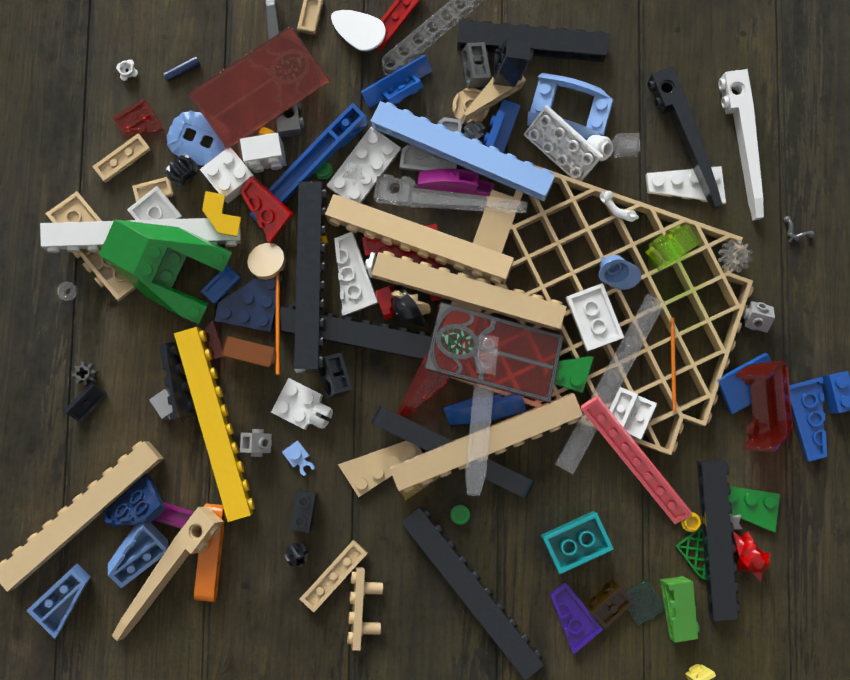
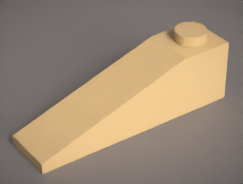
[461,76,526,124]

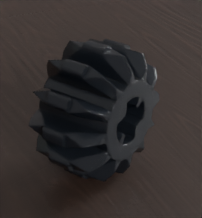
[165,155,199,187]

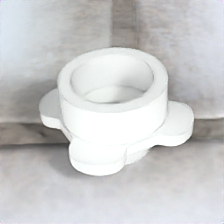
[116,60,138,81]

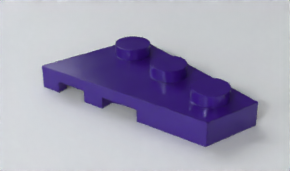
[550,581,604,655]

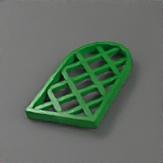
[675,528,706,580]

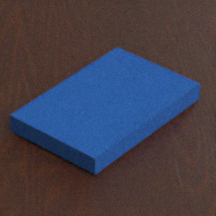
[717,353,782,414]

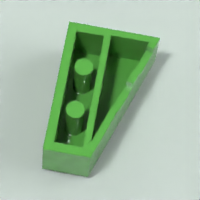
[660,576,699,643]

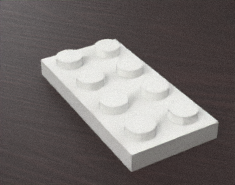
[326,127,401,203]

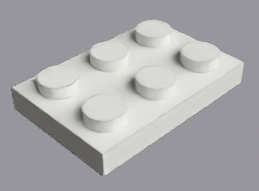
[566,283,624,352]

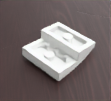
[609,387,657,440]

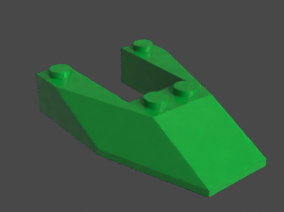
[99,219,232,324]

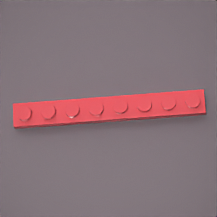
[581,395,691,524]

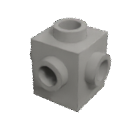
[742,301,775,333]
[240,429,272,457]

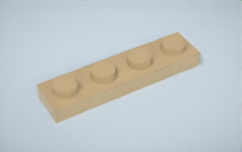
[300,540,368,613]

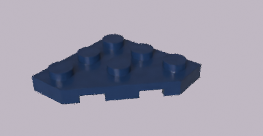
[214,276,283,333]
[102,473,166,527]

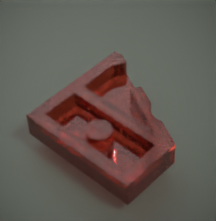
[112,98,165,135]

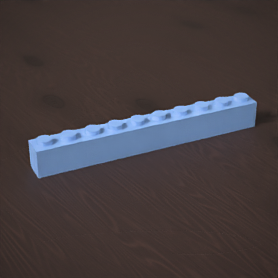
[371,101,555,201]

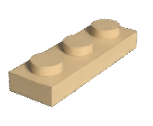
[92,133,151,183]

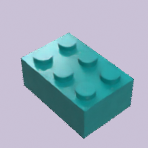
[540,511,613,574]

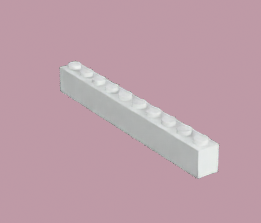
[40,218,241,253]

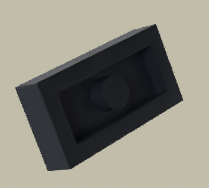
[64,382,108,423]

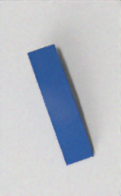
[444,393,527,425]

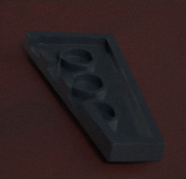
[159,342,197,421]

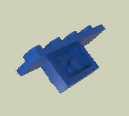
[361,55,432,108]
[483,100,520,153]

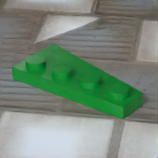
[698,486,780,533]

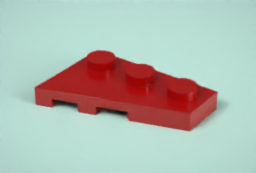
[240,176,294,243]

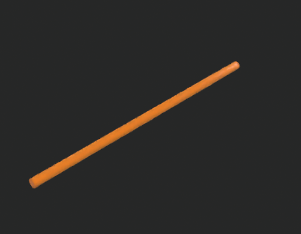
[276,272,280,375]

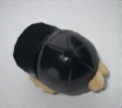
[392,290,431,327]

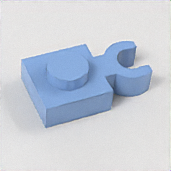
[282,440,315,476]

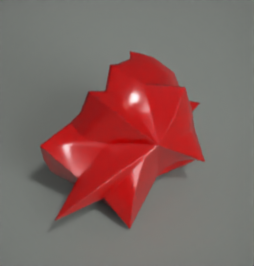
[733,531,770,583]

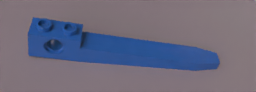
[250,103,369,222]

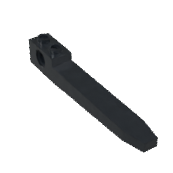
[647,66,723,211]

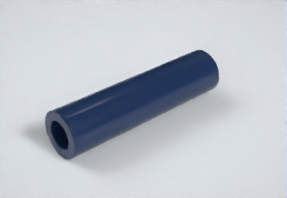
[163,56,201,82]

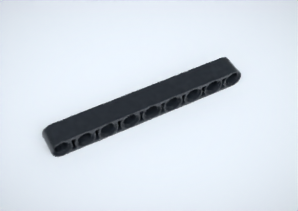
[371,405,535,499]

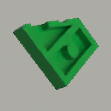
[545,356,594,393]

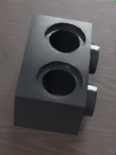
[319,353,353,399]
[289,489,318,533]

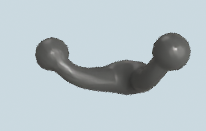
[783,216,814,242]

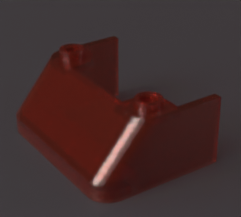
[736,360,793,452]

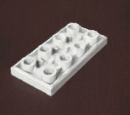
[523,106,603,181]

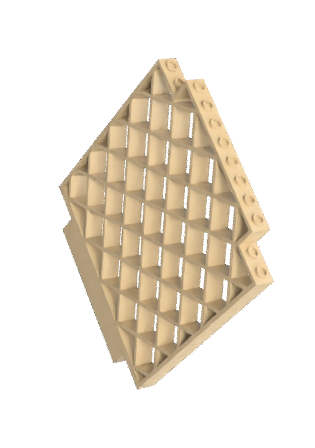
[443,165,753,455]

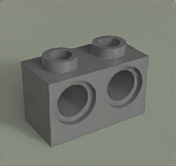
[461,42,491,88]

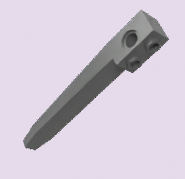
[266,0,305,138]

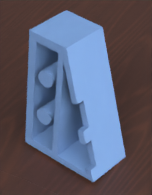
[108,523,169,588]
[27,563,91,639]

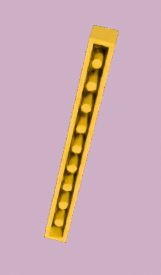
[174,327,255,522]

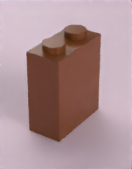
[221,336,276,368]

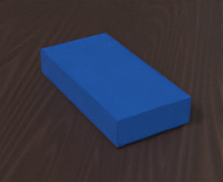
[200,265,242,305]

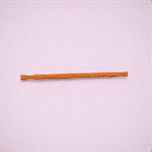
[670,318,676,411]

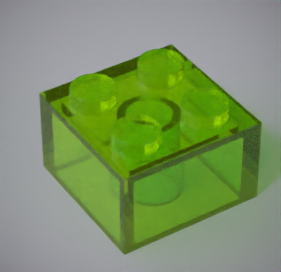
[646,224,700,271]

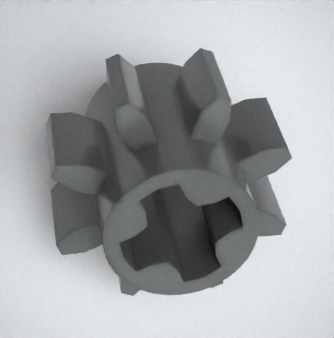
[463,120,485,141]
[72,361,99,386]

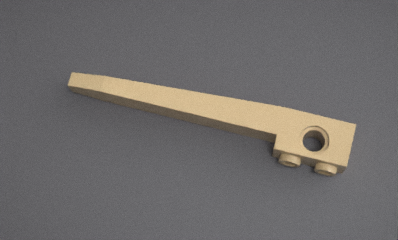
[112,506,224,641]

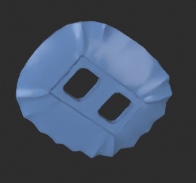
[166,111,231,166]

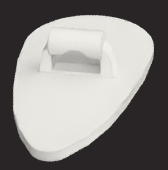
[331,10,386,51]

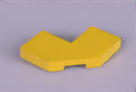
[202,191,241,237]

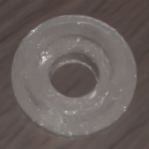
[57,282,77,301]

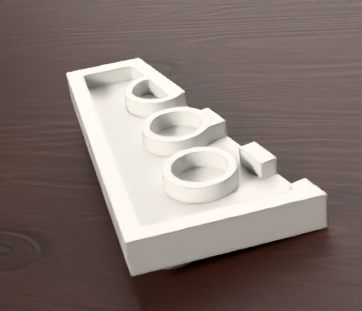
[645,166,726,205]

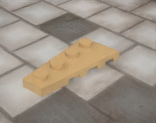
[338,441,423,497]

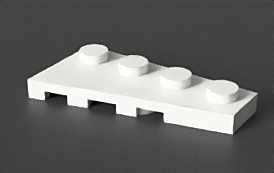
[334,232,379,316]

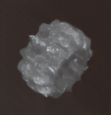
[718,240,752,272]

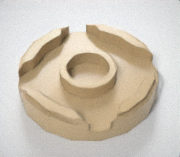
[452,88,489,125]
[247,243,286,280]

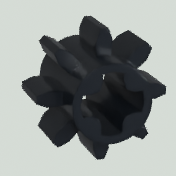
[284,543,310,567]

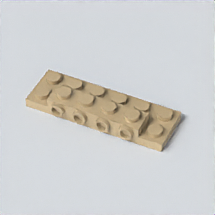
[45,191,136,302]

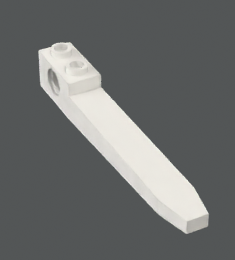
[718,69,764,221]

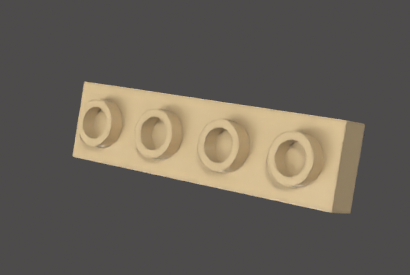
[347,567,383,651]

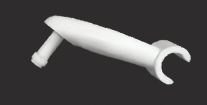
[599,190,639,222]

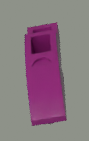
[417,169,495,200]

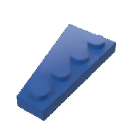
[784,377,827,462]

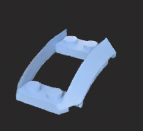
[527,73,613,141]

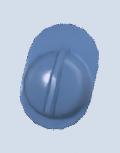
[598,255,642,290]

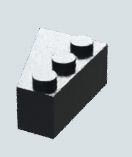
[493,39,533,87]

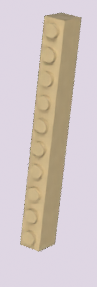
[325,194,514,284]
[372,251,567,331]
[390,393,583,493]
[0,441,164,592]

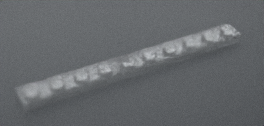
[555,294,665,474]

